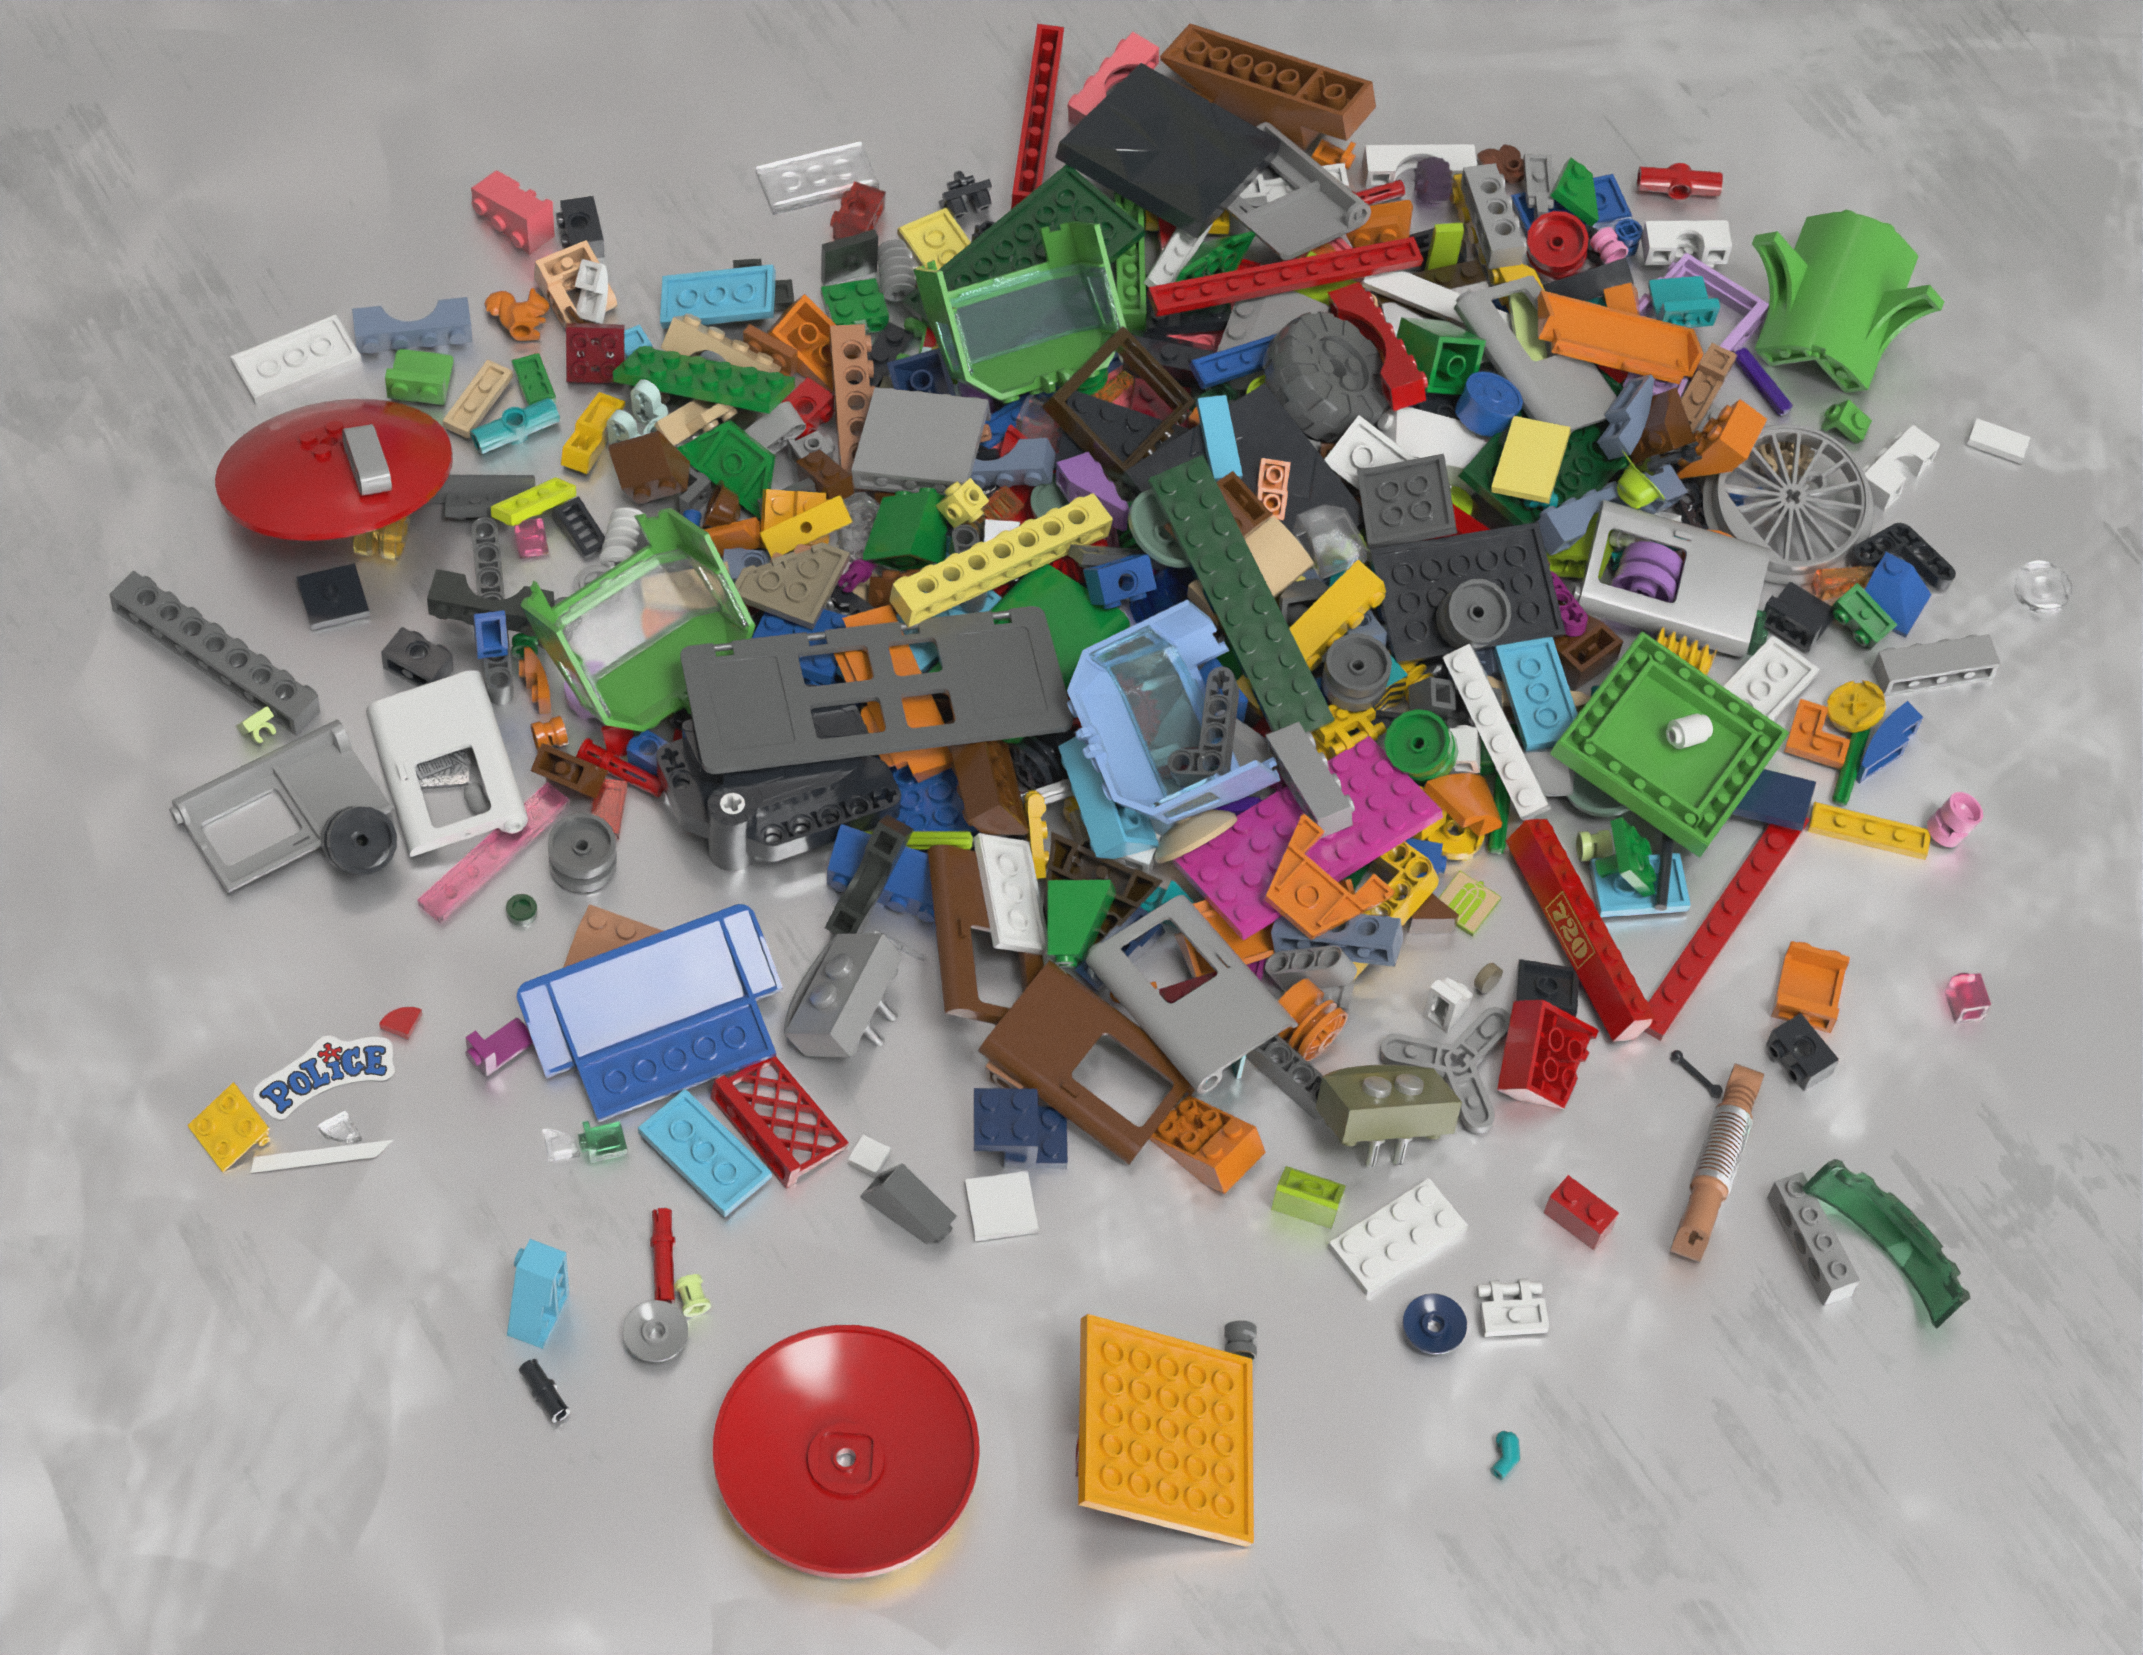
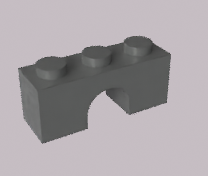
[1408,677,1502,725]

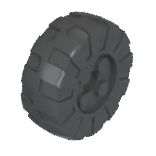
[1262,311,1389,443]

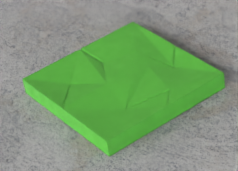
[1550,631,1790,858]

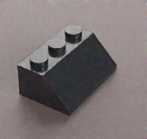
[1121,329,1216,395]

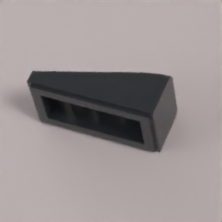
[551,496,605,559]

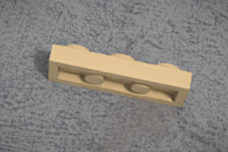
[443,359,513,439]

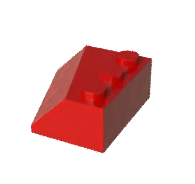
[1497,1000,1599,1109]

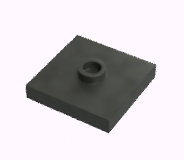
[821,229,878,286]

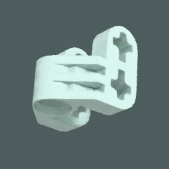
[607,380,669,445]

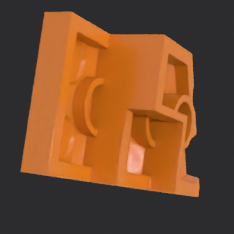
[1424,773,1502,837]

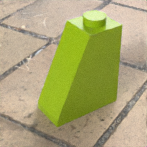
[1546,513,1614,579]

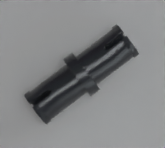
[519,1358,570,1423]

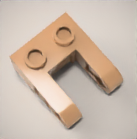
[534,240,617,329]

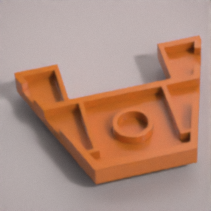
[1264,814,1395,940]

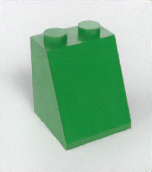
[1396,317,1486,395]
[863,488,947,572]
[1048,880,1116,968]

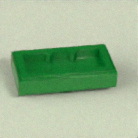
[511,353,557,406]

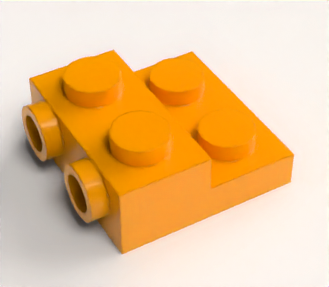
[760,489,829,549]

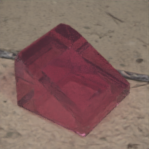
[514,518,549,559]

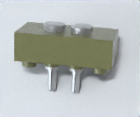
[1315,1065,1462,1167]

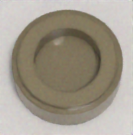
[1474,963,1503,994]

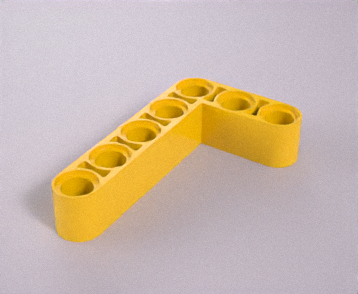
[1353,841,1439,979]

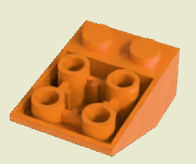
[1676,399,1767,479]
[1150,1095,1266,1194]

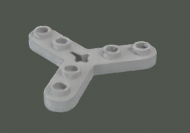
[1379,1007,1510,1134]

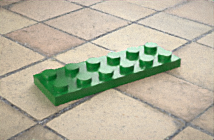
[613,346,795,414]

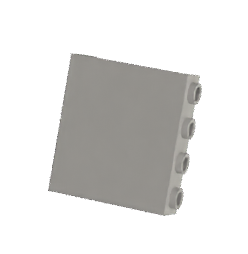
[851,387,991,496]

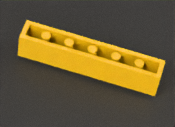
[1237,560,1386,718]

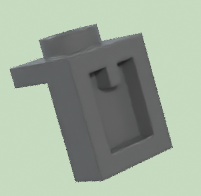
[679,468,711,516]

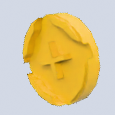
[1827,680,1886,733]

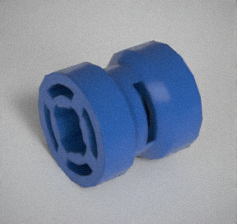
[1614,219,1643,258]

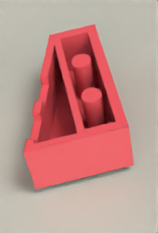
[471,170,555,255]

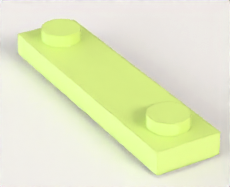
[1508,292,1547,361]

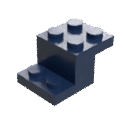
[973,1088,1068,1169]

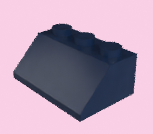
[887,348,956,396]

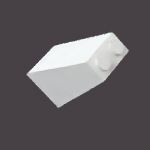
[1378,407,1492,495]

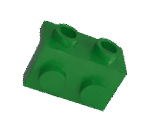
[1830,582,1897,650]

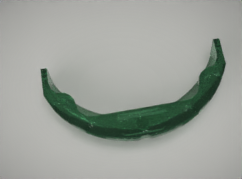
[1801,1159,1971,1329]

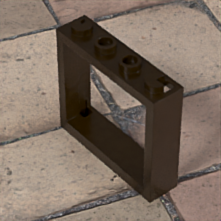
[1041,326,1196,483]

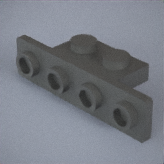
[427,474,535,520]

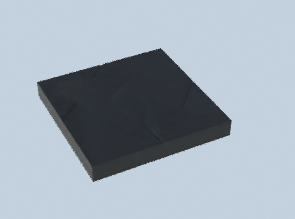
[1055,63,1281,239]
[1122,383,1365,569]

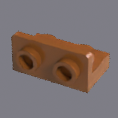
[743,324,798,377]

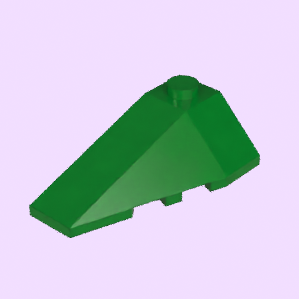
[1175,231,1256,282]

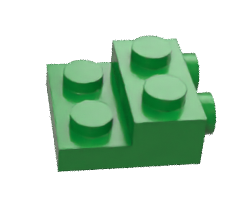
[820,278,889,333]

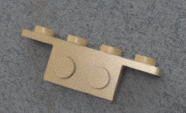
[654,399,738,446]

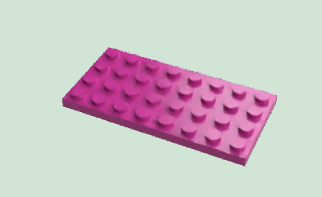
[1172,736,1443,940]

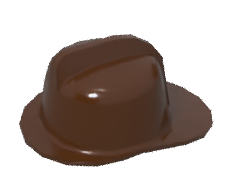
[701,480,741,529]

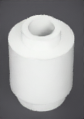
[1666,713,1713,749]

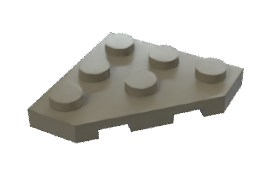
[730,542,850,630]

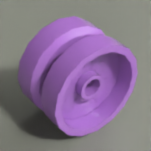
[1611,541,1684,603]

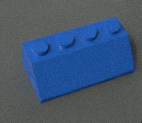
[827,824,935,922]

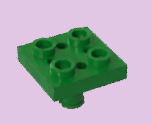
[1595,817,1656,897]

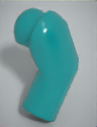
[1490,1431,1520,1480]

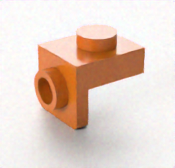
[1311,139,1356,170]

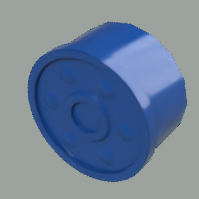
[1455,372,1523,437]

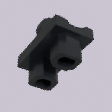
[938,170,992,220]

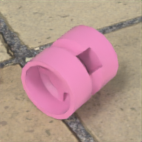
[1927,792,1983,847]

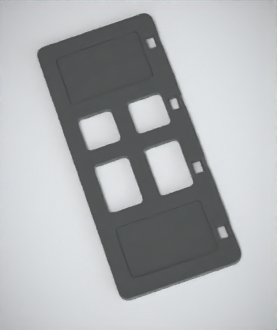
[680,606,1073,774]

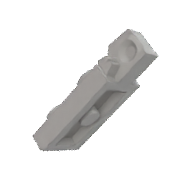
[1523,154,1555,220]

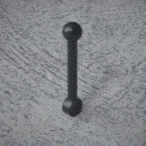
[1671,1050,1723,1098]

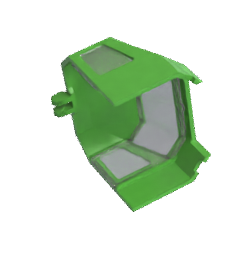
[520,508,755,732]

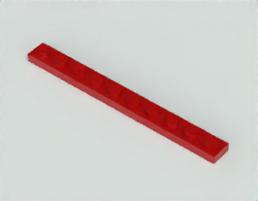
[1147,237,1423,317]
[1644,817,1810,1041]

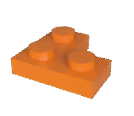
[1784,699,1850,770]

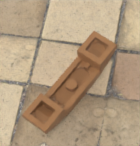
[1681,343,1737,434]

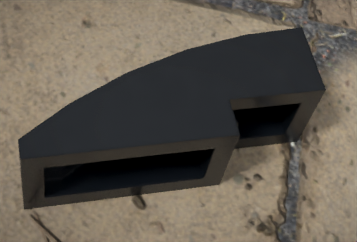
[1543,257,1634,301]

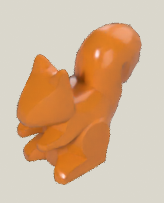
[484,288,550,341]

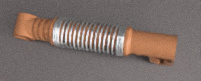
[1670,1063,1764,1262]

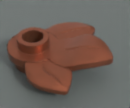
[1477,144,1524,183]

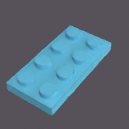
[660,264,776,329]
[1494,637,1578,751]
[638,1089,772,1217]

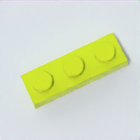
[491,477,576,526]

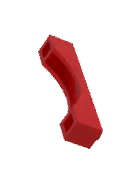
[1328,282,1428,411]

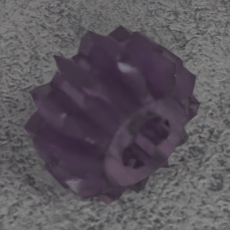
[1413,157,1454,205]

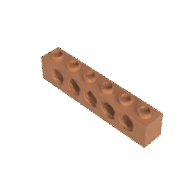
[829,324,876,492]

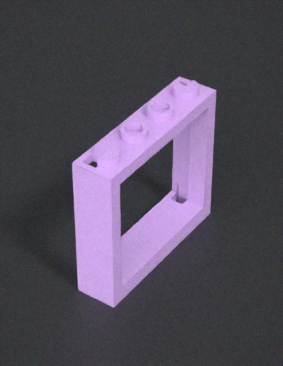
[1639,253,1769,382]

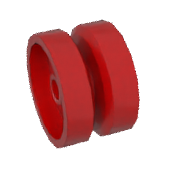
[1526,211,1589,283]

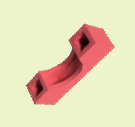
[1067,32,1159,125]

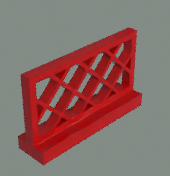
[710,1056,849,1189]

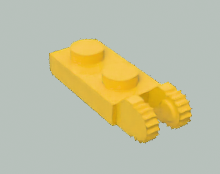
[1023,789,1049,879]

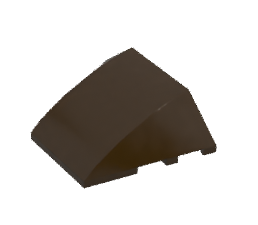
[1043,831,1163,945]

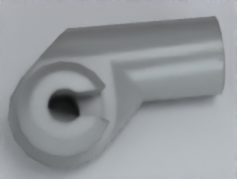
[464,782,491,814]

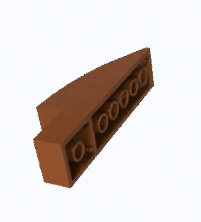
[1160,23,1376,151]

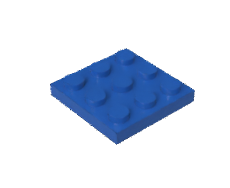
[752,609,848,685]

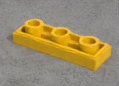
[760,495,854,559]

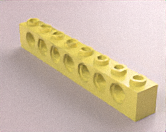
[889,493,1113,628]

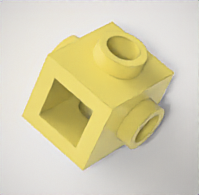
[936,478,989,528]

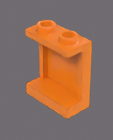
[1771,941,1850,1033]

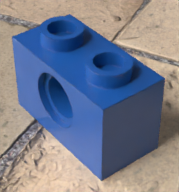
[1083,554,1157,609]

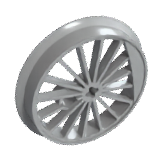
[1703,425,1874,586]

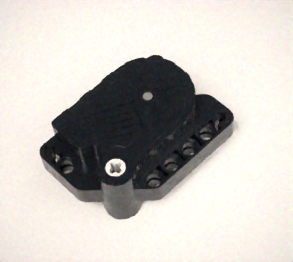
[656,684,901,871]

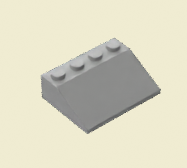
[1217,291,1330,391]

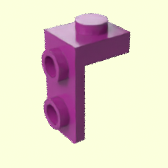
[465,1017,533,1076]

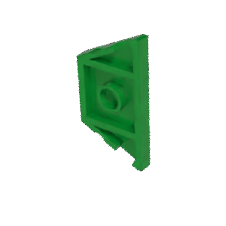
[677,420,776,520]

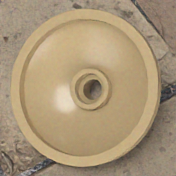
[1154,809,1238,864]

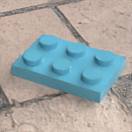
[1589,853,1691,917]

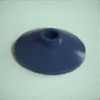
[1403,1293,1467,1354]

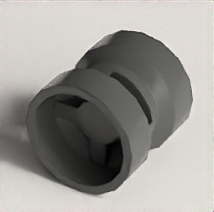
[1224,1321,1257,1361]

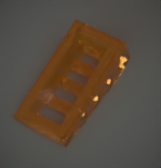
[961,485,1024,535]
[1811,566,1874,601]

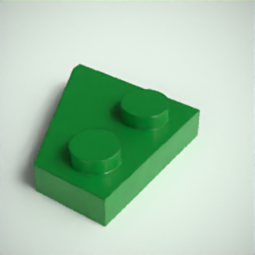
[1550,157,1599,226]

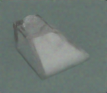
[1293,504,1369,580]

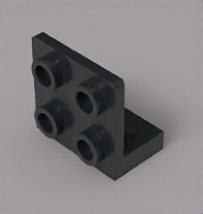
[1759,582,1835,653]

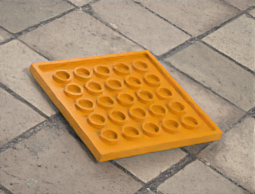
[1078,1314,1254,1547]

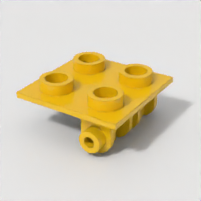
[187,1082,270,1172]

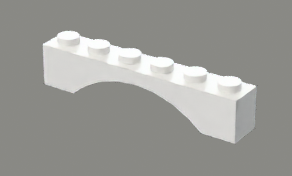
[1443,644,1552,821]

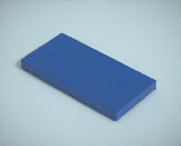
[1511,174,1633,239]

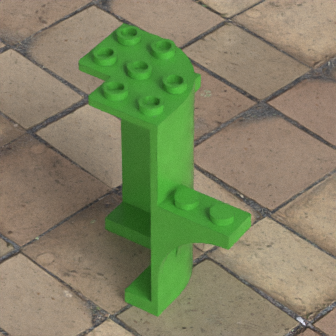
[1752,210,1944,393]

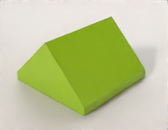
[1271,1166,1346,1229]

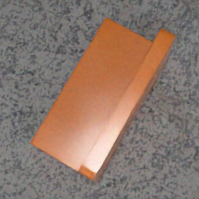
[703,517,761,557]

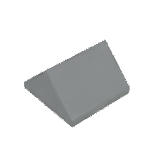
[1519,744,1575,796]

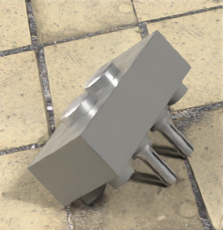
[784,933,903,1057]

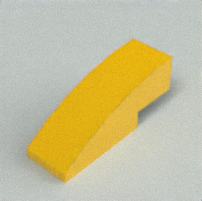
[561,392,625,474]

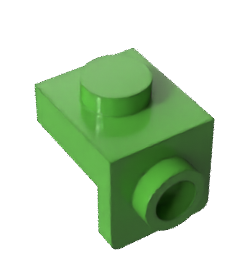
[1821,399,1872,444]

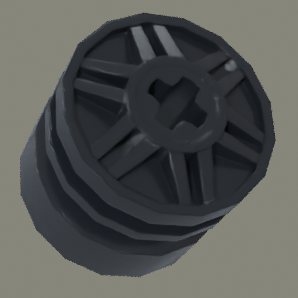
[1008,729,1076,791]

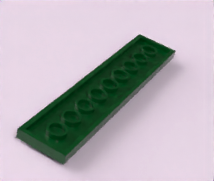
[1148,455,1335,732]

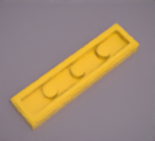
[1808,802,1931,860]

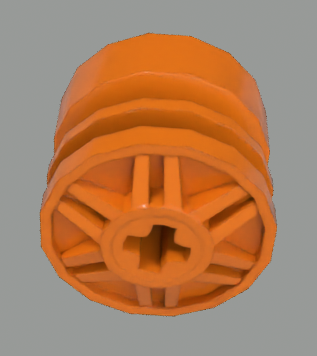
[1277,978,1348,1062]

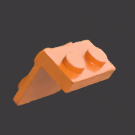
[1346,200,1413,248]

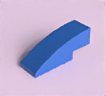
[473,610,508,659]
[1855,701,1923,784]

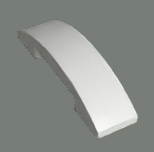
[1240,163,1349,206]

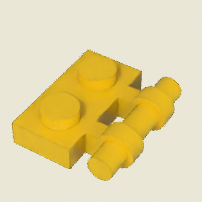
[1315,704,1387,757]

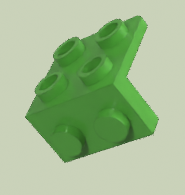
[385,349,454,405]

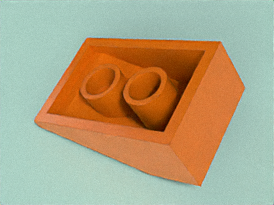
[766,294,858,393]

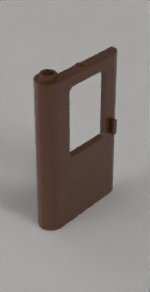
[928,845,1044,1025]
[978,960,1195,1165]

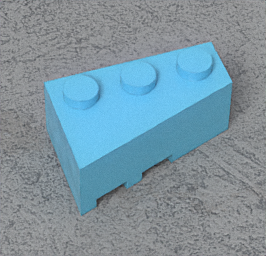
[507,1239,570,1349]

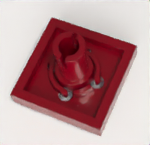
[566,323,625,383]

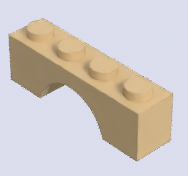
[661,313,781,373]

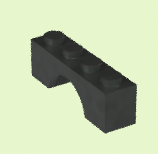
[427,569,555,636]
[824,814,914,935]

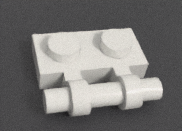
[1476,1279,1549,1337]

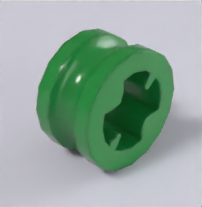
[511,633,538,660]

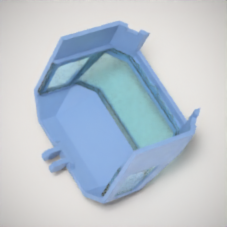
[1067,599,1280,825]

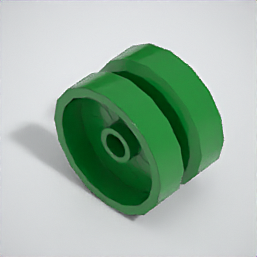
[1384,709,1459,784]

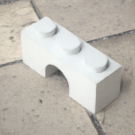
[1641,219,1732,265]
[1863,425,1940,511]

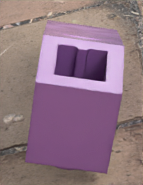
[1056,452,1129,531]

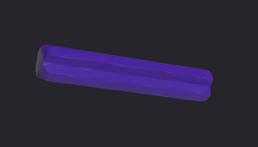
[1735,347,1793,416]

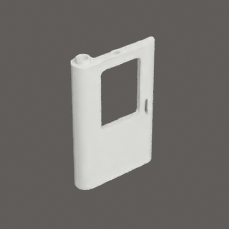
[366,670,528,857]

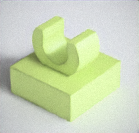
[236,706,276,745]

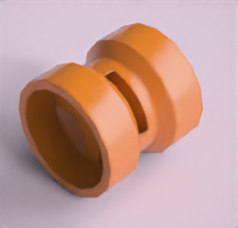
[530,716,568,751]

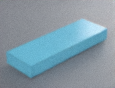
[1196,395,1243,482]

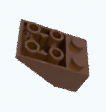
[1164,471,1273,541]
[1553,602,1623,691]

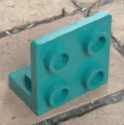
[1648,276,1720,328]

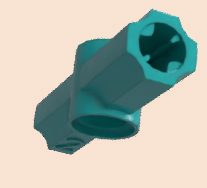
[470,398,560,454]

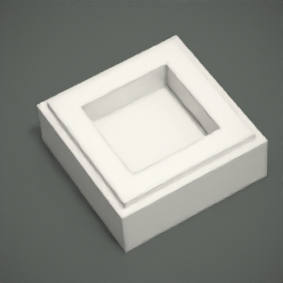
[848,1134,891,1178]

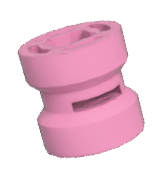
[1590,227,1628,264]

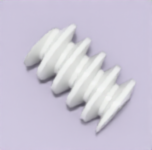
[599,507,644,568]

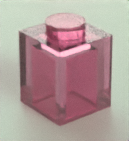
[1944,973,1991,1024]

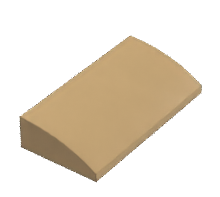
[1187,516,1314,629]

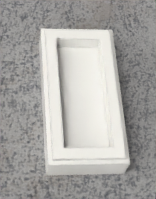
[1967,418,2031,464]

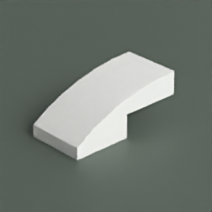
[574,259,608,324]

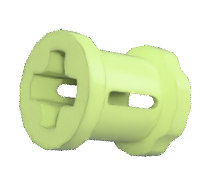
[674,1274,711,1317]

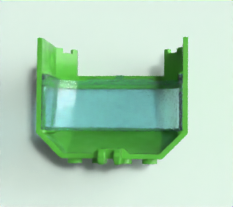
[913,221,1127,403]

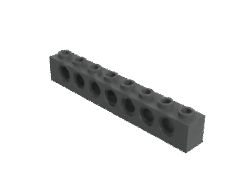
[109,570,320,736]

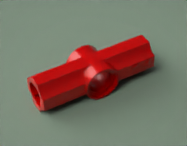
[1636,163,1723,200]

